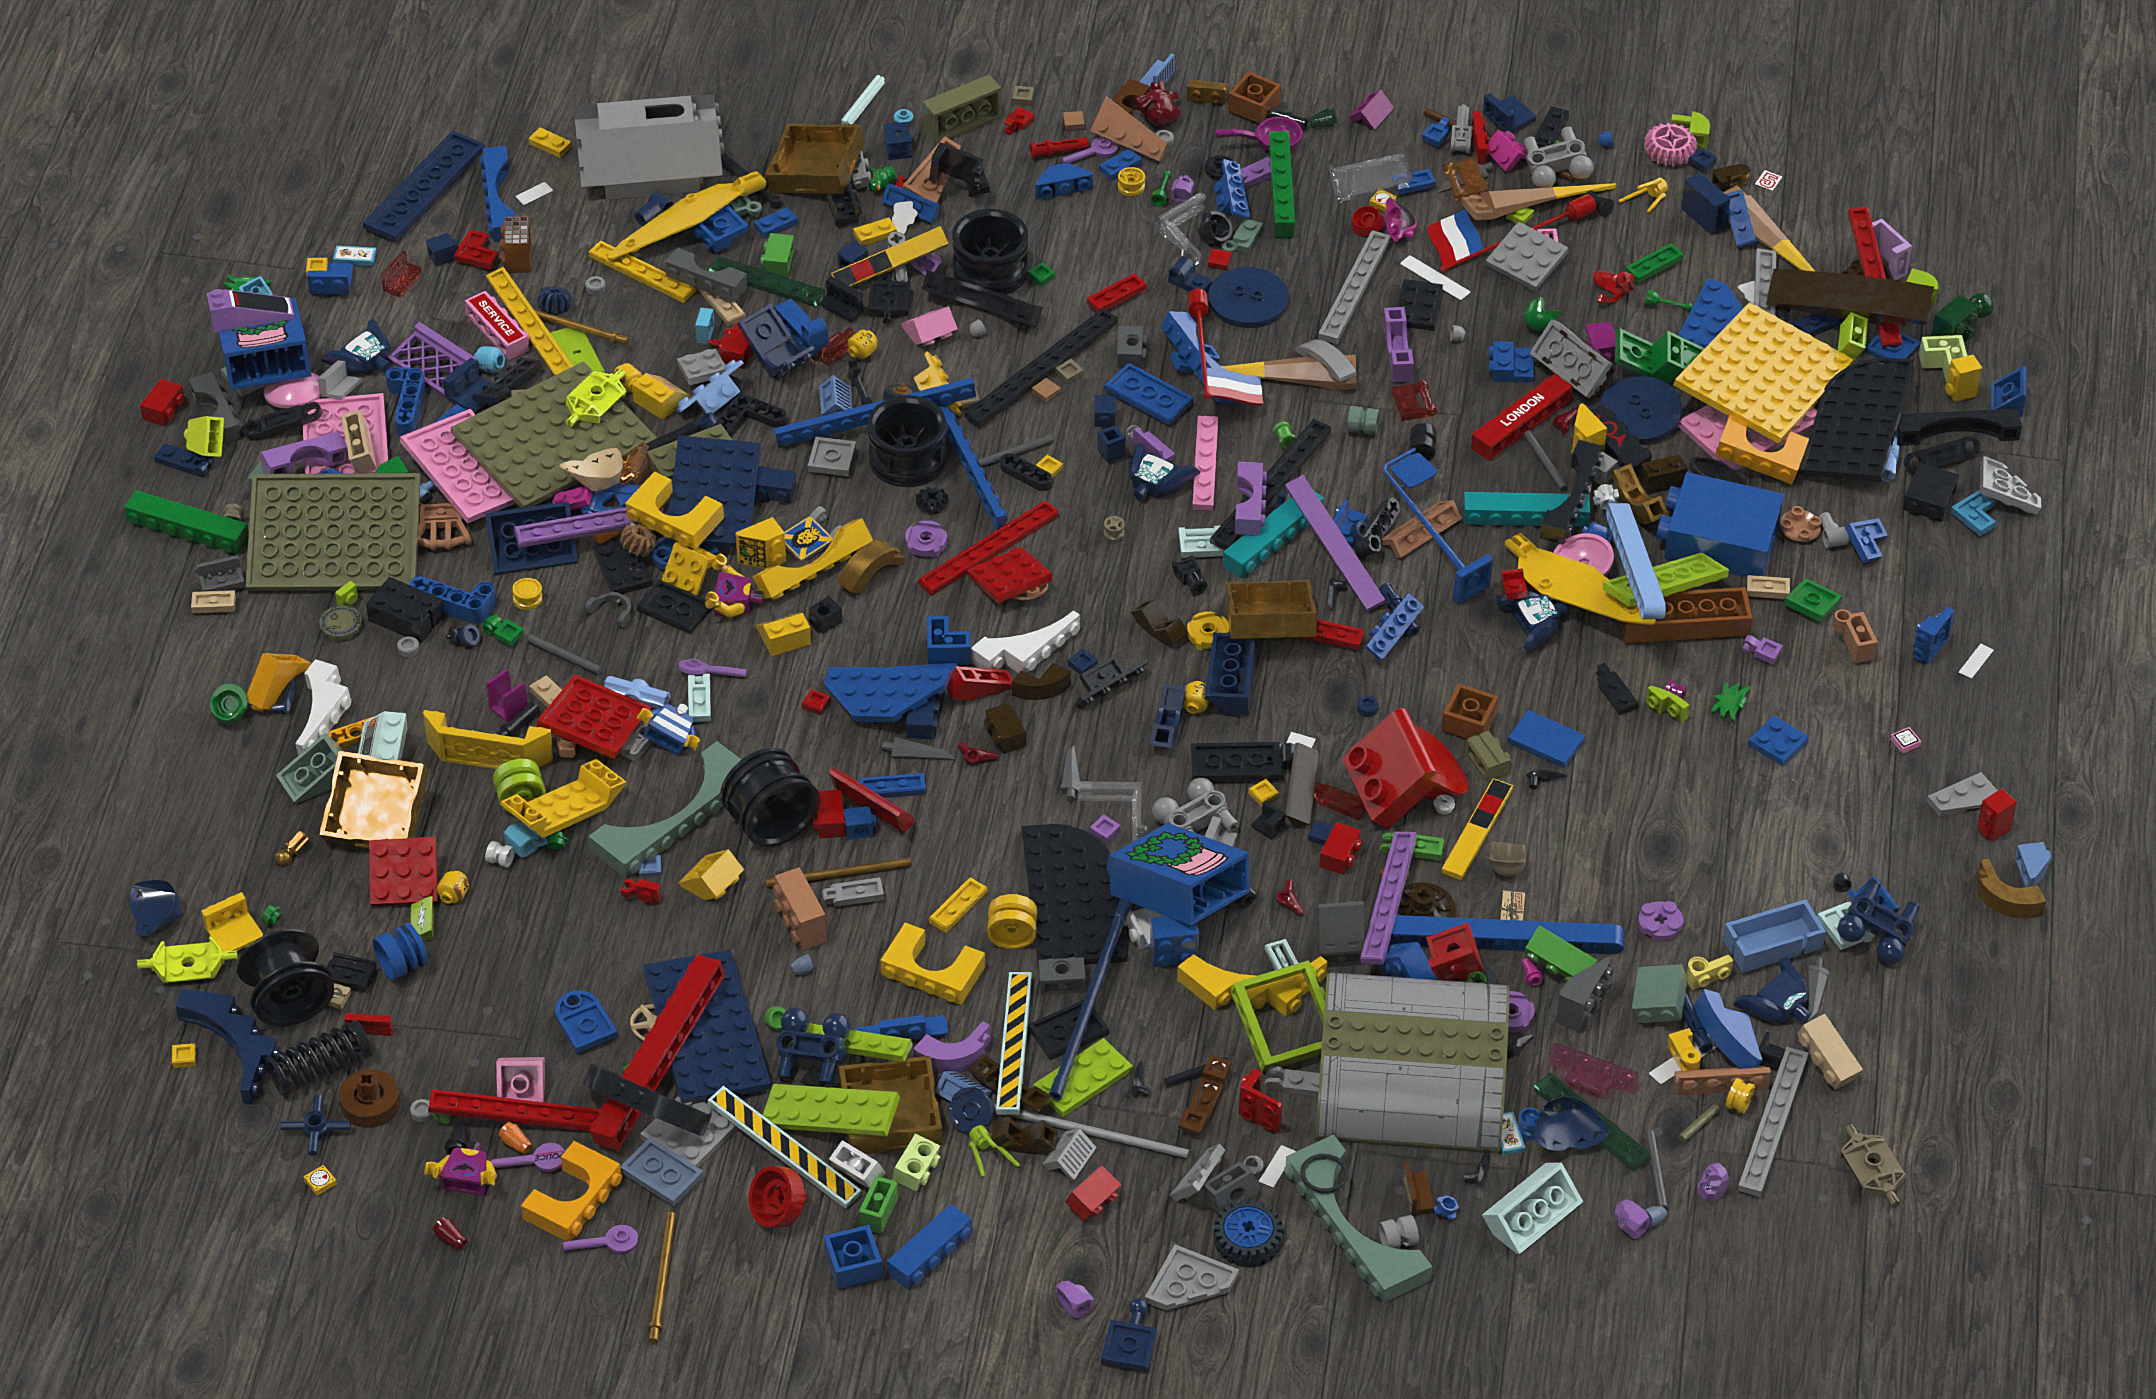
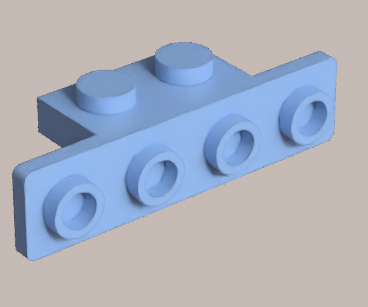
[675,360,743,414]

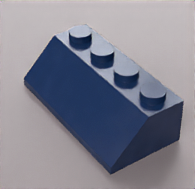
[1205,632,1257,715]

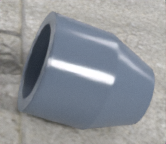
[791,954,815,975]
[1645,1206,1667,1228]

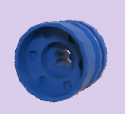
[372,922,429,981]

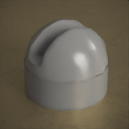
[970,319,987,337]
[1450,325,1466,342]
[1126,425,1142,443]
[1243,1155,1263,1174]

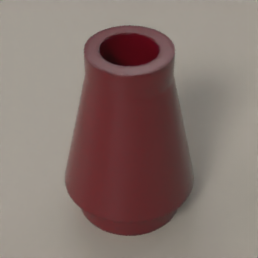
[433,1217,468,1250]

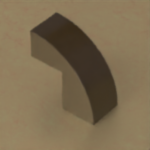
[1131,599,1188,644]
[1012,663,1071,700]
[991,1116,1058,1154]

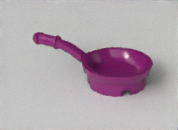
[1215,117,1303,154]

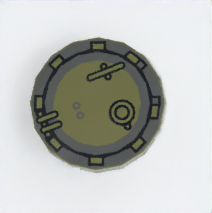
[319,605,363,641]

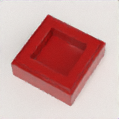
[1208,249,1231,270]
[801,689,831,715]

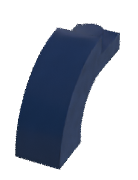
[1150,683,1186,748]

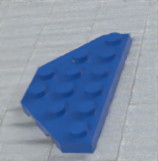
[1678,278,1743,348]
[824,667,951,722]

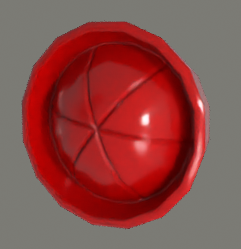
[1351,206,1385,236]

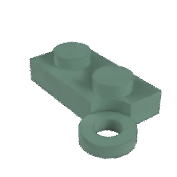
[728,196,762,216]
[1222,219,1263,254]

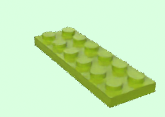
[1603,552,1729,607]
[763,1084,900,1136]

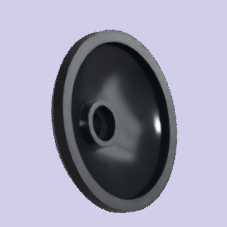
[1689,456,1747,485]

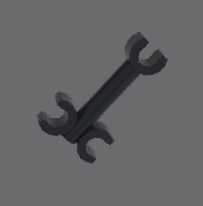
[848,359,872,406]

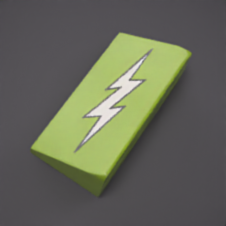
[411,896,434,941]

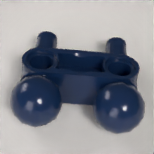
[1837,879,1920,965]
[776,1008,851,1084]

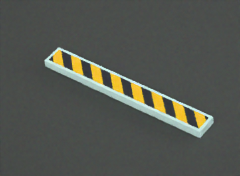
[996,972,1032,1115]
[708,1086,861,1209]

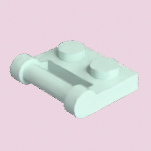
[1178,526,1223,558]
[1817,902,1875,950]

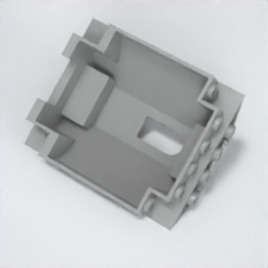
[574,94,724,200]

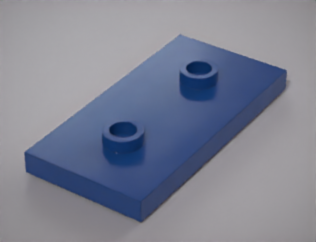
[1104,363,1194,425]

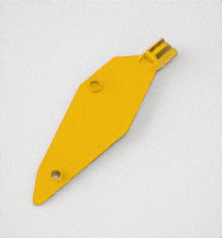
[607,171,766,260]
[1504,533,1656,625]

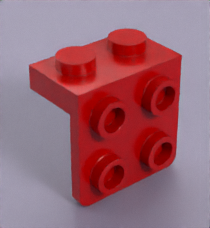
[1238,1068,1283,1133]

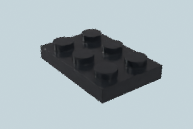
[1398,279,1443,331]
[593,541,652,594]

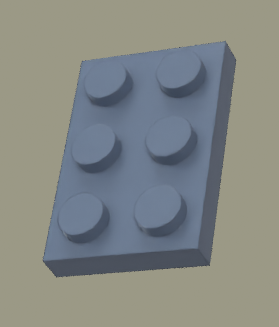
[620,1137,704,1206]

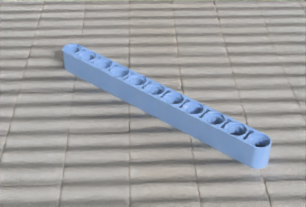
[1606,503,1666,619]

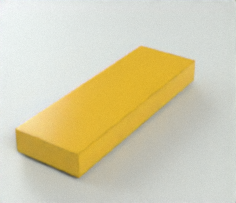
[929,877,988,933]

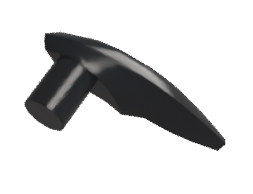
[1327,577,1346,611]
[1526,769,1567,789]
[1507,1035,1533,1059]
[1131,1061,1151,1097]
[1464,1149,1489,1182]

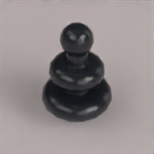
[445,627,461,645]

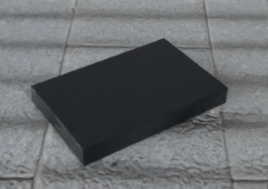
[636,579,712,634]
[1028,1000,1109,1060]

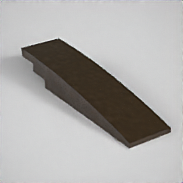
[1766,269,1934,326]

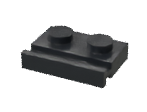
[327,952,377,992]

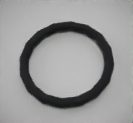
[1300,1153,1348,1193]

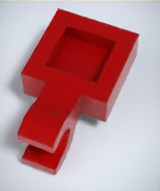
[1004,107,1035,135]
[620,879,661,904]

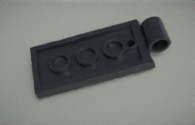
[1191,742,1295,781]

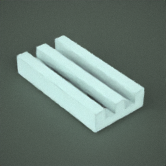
[1265,939,1298,970]

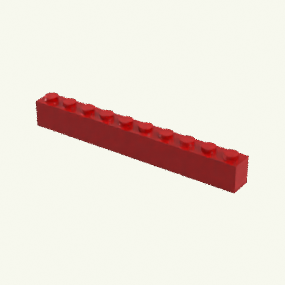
[589,954,726,1151]

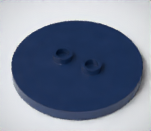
[1208,267,1288,328]
[1600,376,1682,444]

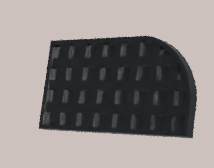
[1800,357,1915,481]
[1021,824,1127,968]

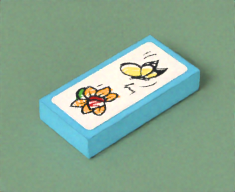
[333,246,376,267]
[1500,1112,1526,1156]

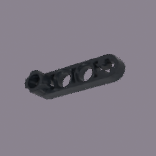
[1354,498,1400,557]

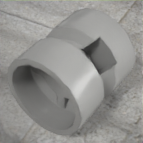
[1378,1215,1419,1249]

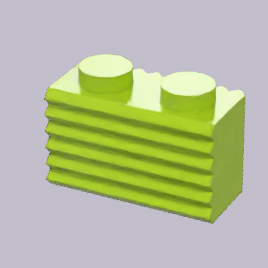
[1838,312,1868,361]

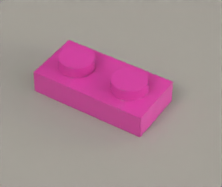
[552,486,594,510]

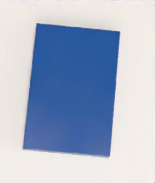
[1507,710,1585,768]

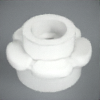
[1434,794,1455,815]

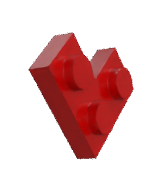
[454,230,499,270]

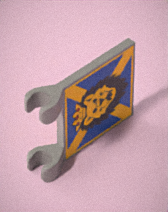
[784,506,842,563]

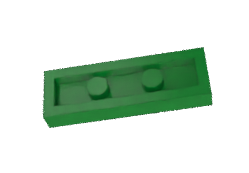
[1625,243,1684,284]

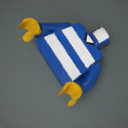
[637,704,700,756]

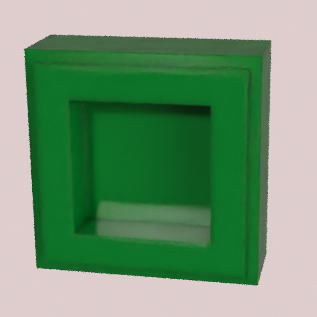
[1027,262,1055,287]

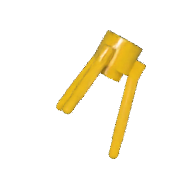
[1619,177,1668,213]

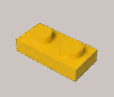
[528,128,572,158]
[853,217,897,246]

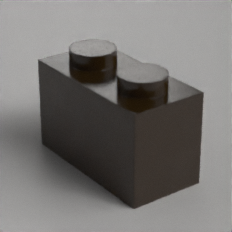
[1640,454,1688,494]
[984,702,1026,754]

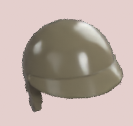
[1488,842,1526,877]

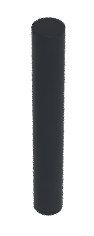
[1163,1057,1228,1087]

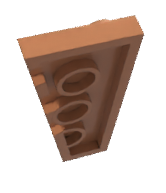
[1090,96,1168,162]
[902,137,961,203]

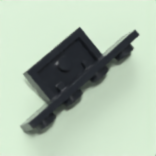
[1075,654,1148,707]

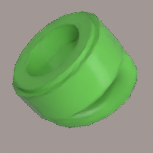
[764,1006,786,1029]

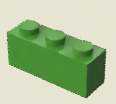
[1524,925,1597,982]

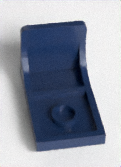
[736,303,815,379]

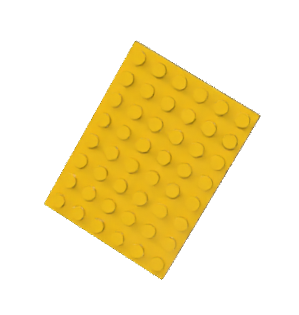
[1673,302,1854,444]

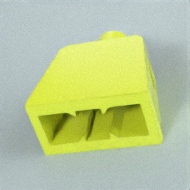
[184,416,224,457]

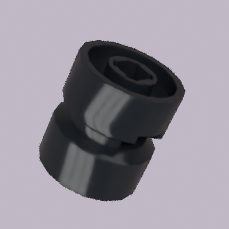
[1409,423,1437,461]

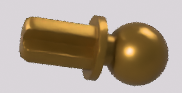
[275,831,309,867]

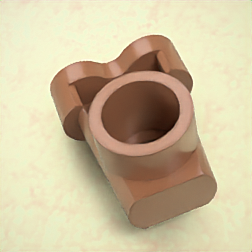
[552,733,576,758]

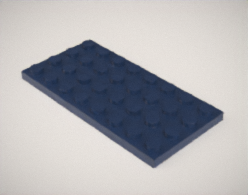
[643,949,771,1103]

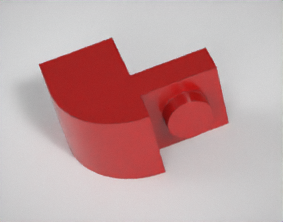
[1500,568,1528,600]

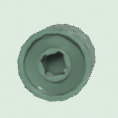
[1347,406,1380,435]

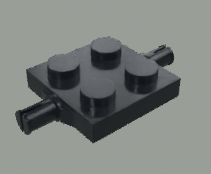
[868,271,910,324]

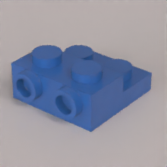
[693,204,749,253]
[1489,341,1534,383]
[1912,607,1955,664]

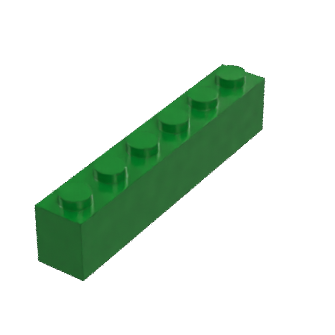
[1268,131,1295,238]
[124,490,249,554]

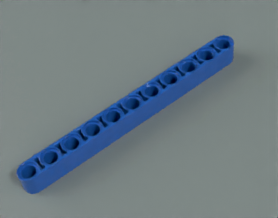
[1389,915,1624,954]

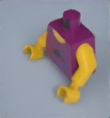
[705,554,764,618]
[424,1141,497,1196]

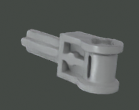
[1450,104,1472,154]
[888,232,908,282]

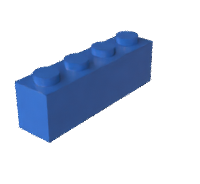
[887,1204,972,1290]

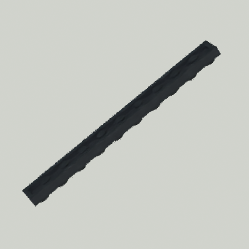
[965,308,1118,428]
[1210,419,1331,550]

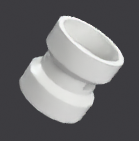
[485,841,515,868]

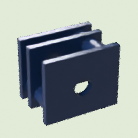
[883,122,912,160]

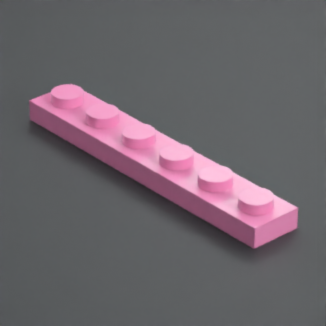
[1193,416,1218,511]

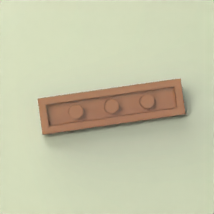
[1380,500,1462,558]
[1674,1066,1771,1095]

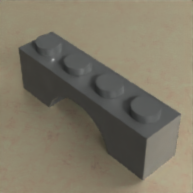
[665,248,747,302]
[189,372,242,445]

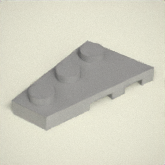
[1927,772,1998,816]
[1170,1144,1225,1202]

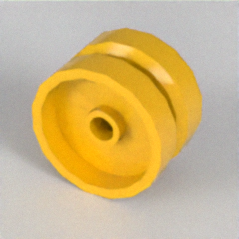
[987,894,1037,949]

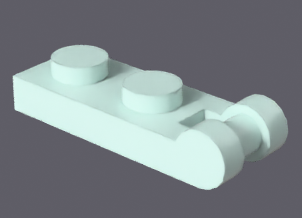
[688,674,711,722]

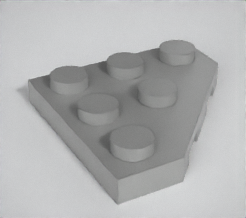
[1980,456,2041,515]
[1145,1245,1239,1311]

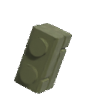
[1466,731,1511,782]

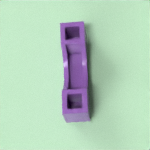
[1383,307,1414,382]
[261,431,348,474]
[1235,461,1267,535]

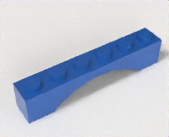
[480,146,515,242]
[1161,311,1238,404]

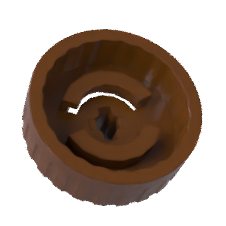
[339,1069,400,1128]

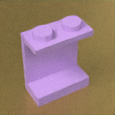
[1872,219,1912,280]

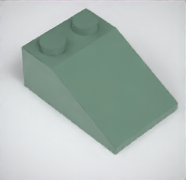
[276,733,344,804]

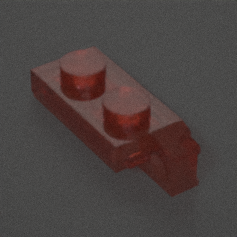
[1314,782,1366,820]

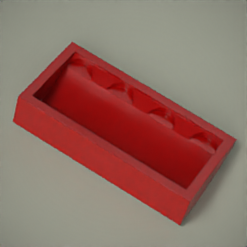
[829,769,915,834]

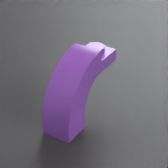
[913,1021,991,1073]

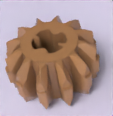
[620,523,656,557]

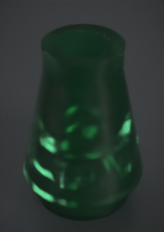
[1308,108,1338,128]

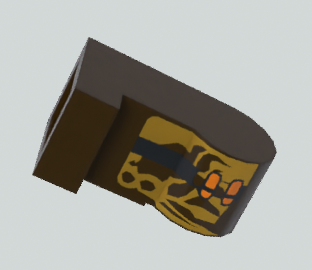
[1712,164,1750,192]

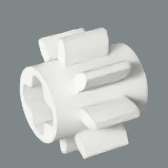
[1593,484,1619,510]

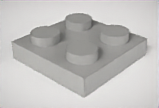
[677,349,726,385]
[808,437,856,476]

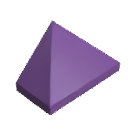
[909,253,942,276]

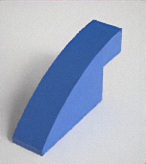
[1694,989,1762,1069]

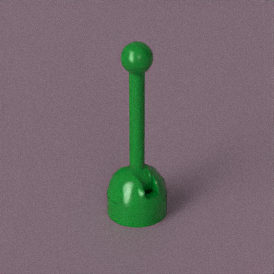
[1150,171,1171,207]
[1644,289,1693,311]

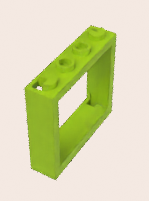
[1230,960,1325,1073]

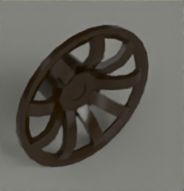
[1397,882,1456,918]

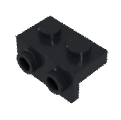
[827,183,862,226]
[820,276,863,321]

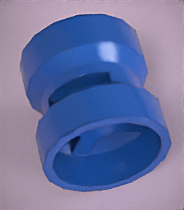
[1518,1108,1540,1140]

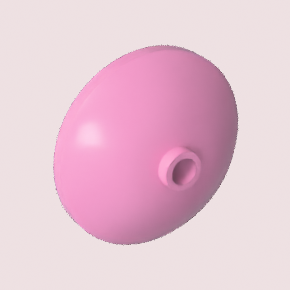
[263,372,322,408]
[1553,533,1614,576]

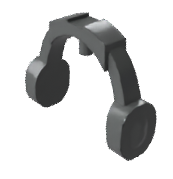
[585,592,631,628]

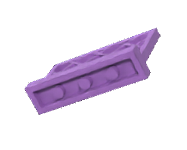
[388,322,480,398]

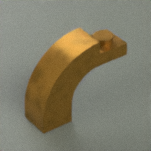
[1610,463,1669,524]
[837,539,906,593]
[1976,858,2046,918]

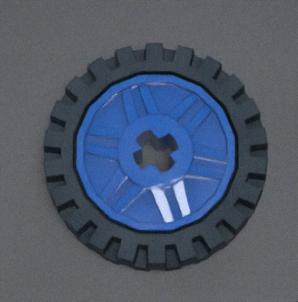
[1213,1199,1283,1267]

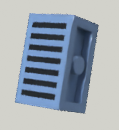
[1140,53,1175,91]
[819,375,852,416]
[935,1071,992,1101]

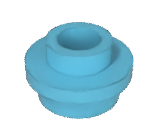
[894,109,913,126]

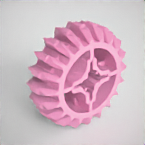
[1644,123,1697,167]

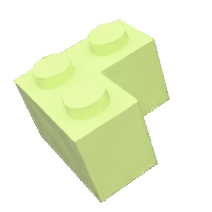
[1919,335,1967,382]

